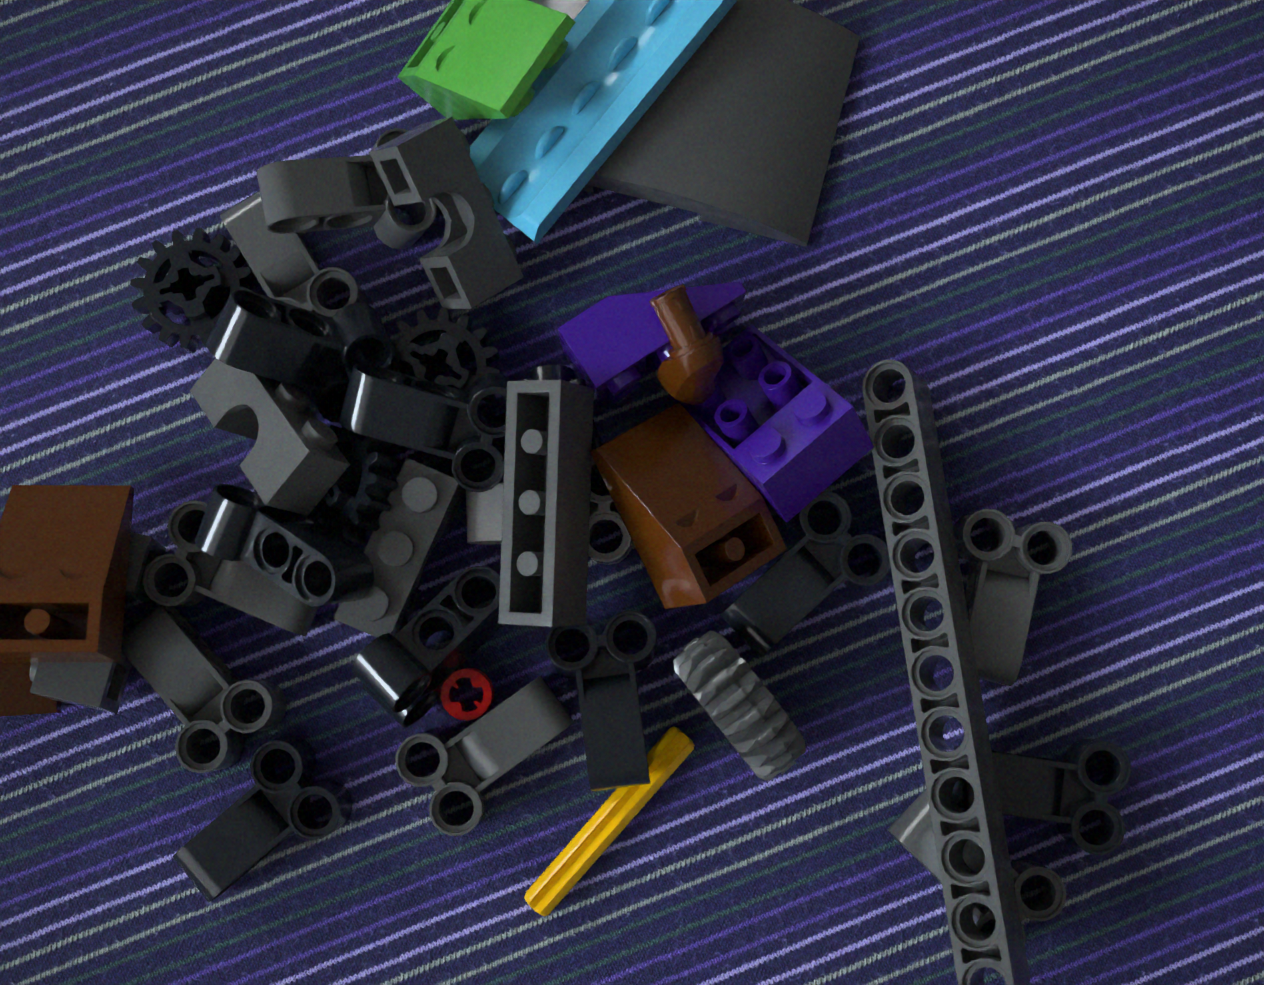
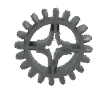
[673,631,806,781]

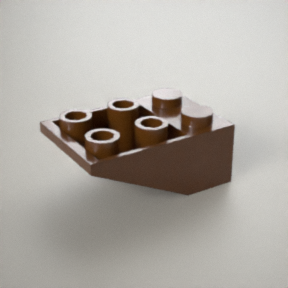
[590,402,787,609]
[0,485,134,663]

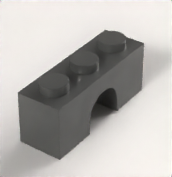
[369,117,523,309]
[190,358,350,516]
[333,457,466,638]
[29,532,166,714]

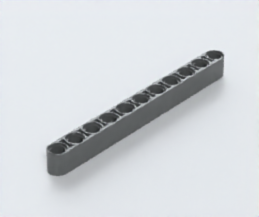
[863,359,1030,985]

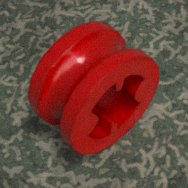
[440,668,495,721]

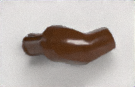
[649,284,724,405]

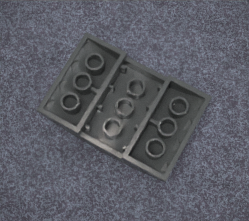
[531,0,860,247]

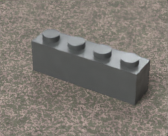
[498,380,594,627]

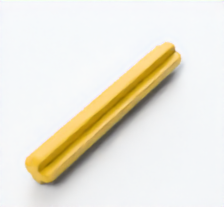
[524,726,695,917]

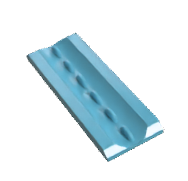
[470,0,737,244]

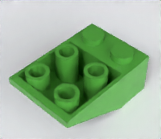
[397,0,576,120]

